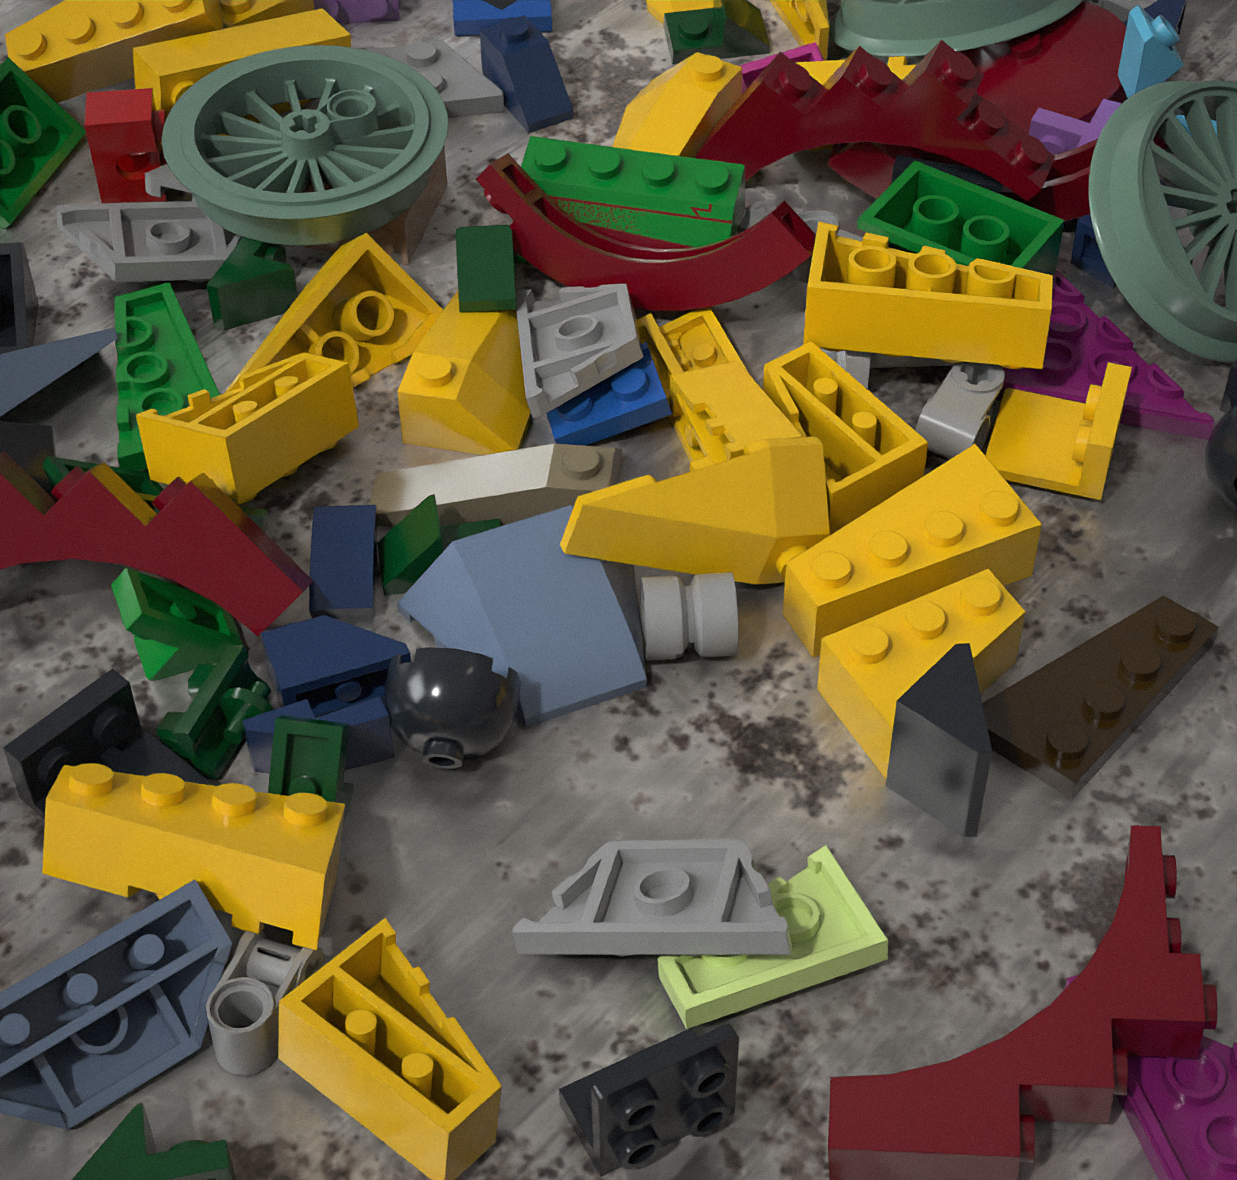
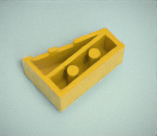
[763,341,928,536]
[136,352,359,505]
[817,569,1026,779]
[278,918,502,1180]

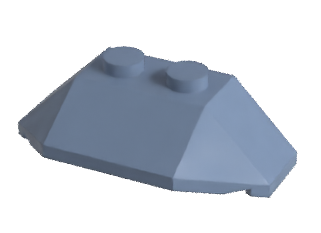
[0,879,232,1130]

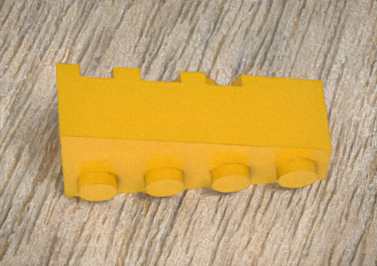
[42,763,345,951]

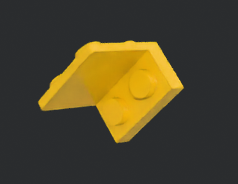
[985,362,1132,500]

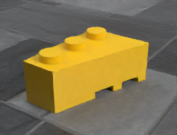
[669,361,802,464]

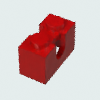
[85,88,168,203]

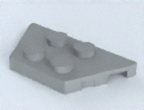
[308,41,504,118]
[56,201,243,284]
[515,283,643,418]
[512,839,792,956]

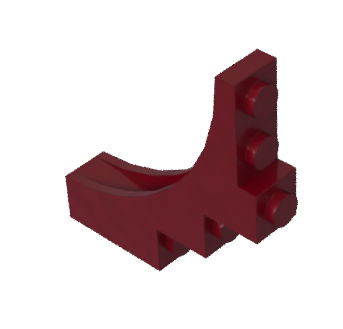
[695,40,1055,201]
[0,452,313,636]
[828,825,1218,1180]

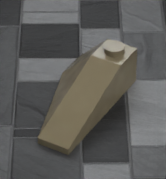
[369,443,623,527]

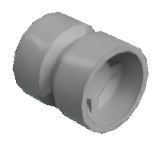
[640,572,739,661]

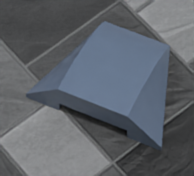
[397,505,647,727]

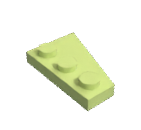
[657,845,888,1029]

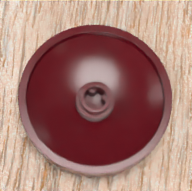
[957,1,1127,135]

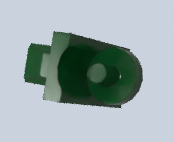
[156,645,274,779]

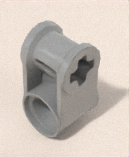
[915,362,1005,459]
[206,930,324,1076]

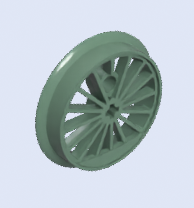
[829,0,1083,57]
[162,45,448,245]
[1089,80,1237,363]

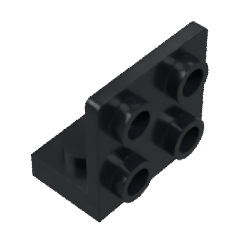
[3,668,209,820]
[559,1024,739,1177]

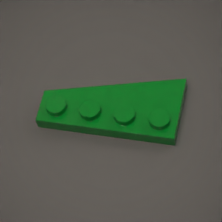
[115,282,220,471]

